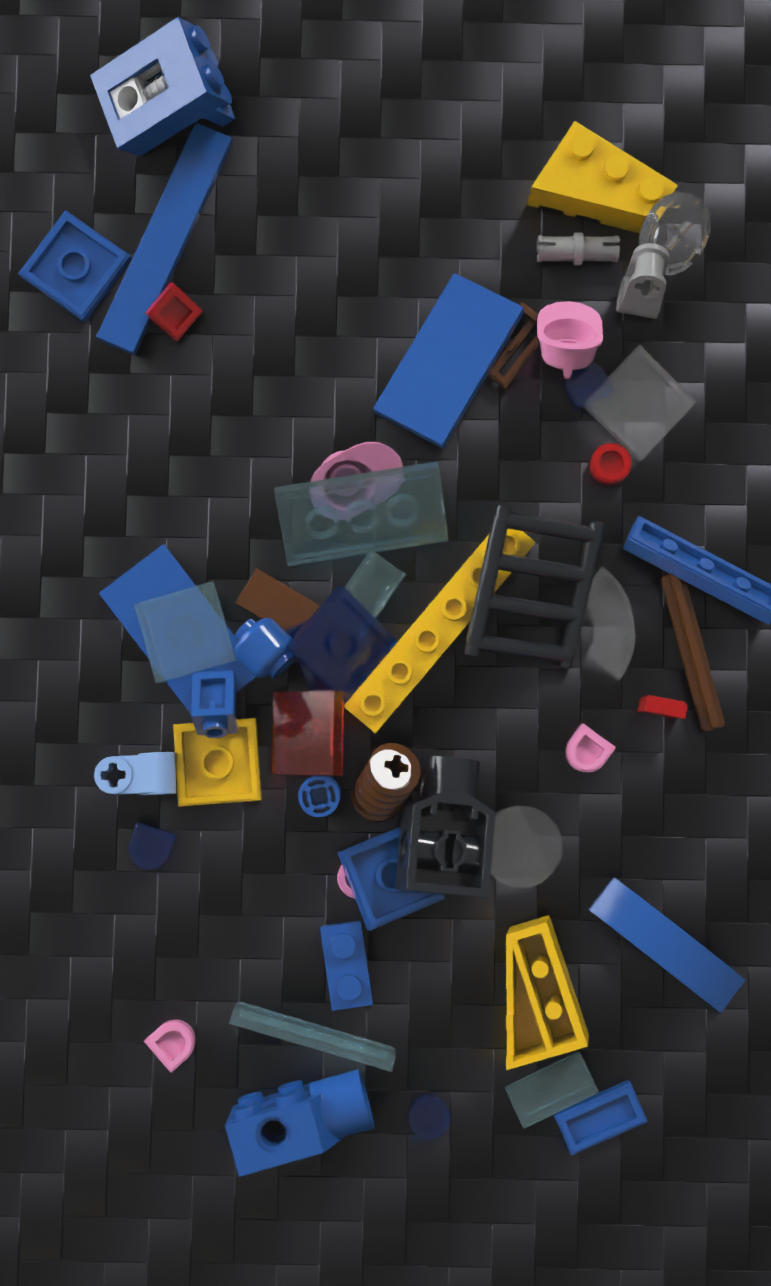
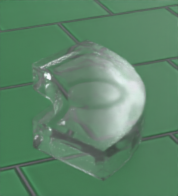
[585,566,636,680]

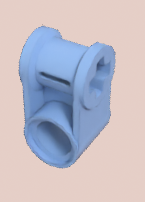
[94,752,176,795]

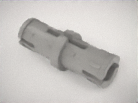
[537,232,620,265]

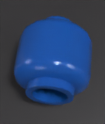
[234,617,296,679]

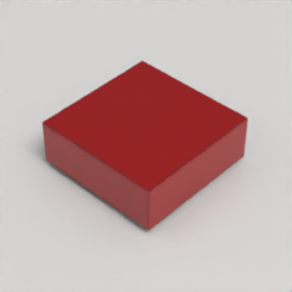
[144,283,203,341]
[637,695,688,720]

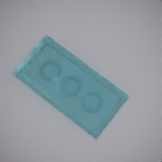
[274,462,448,566]

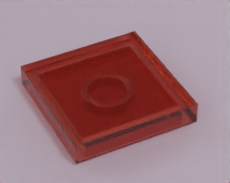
[272,691,344,776]

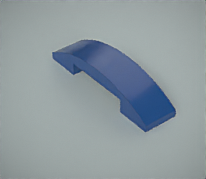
[588,877,746,1013]

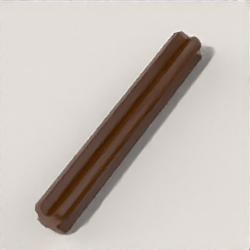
[661,574,725,731]

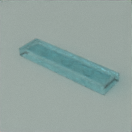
[229,1001,396,1072]

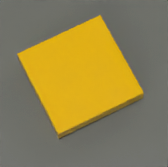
[173,718,262,807]

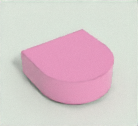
[565,723,616,772]
[144,1020,196,1073]

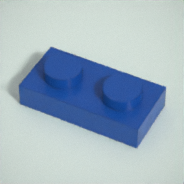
[320,920,373,1011]

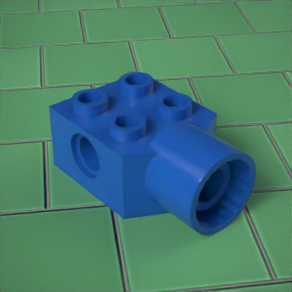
[225,1069,374,1177]

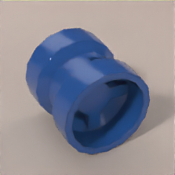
[298,774,341,817]

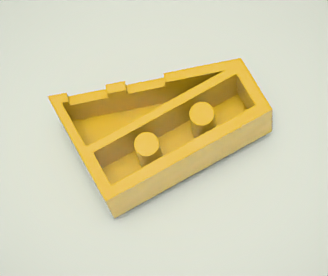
[527,121,678,235]
[506,915,589,1070]

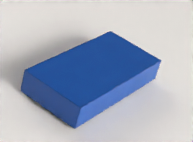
[553,1080,648,1156]

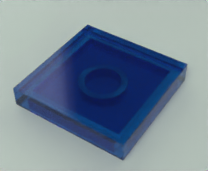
[286,586,398,703]

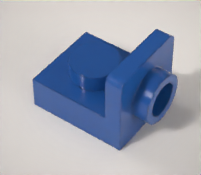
[191,670,238,738]

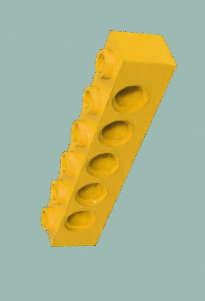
[344,529,536,734]

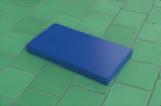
[373,273,525,449]
[99,544,258,714]

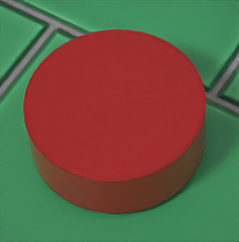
[589,443,632,485]

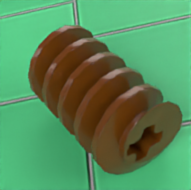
[351,743,420,822]

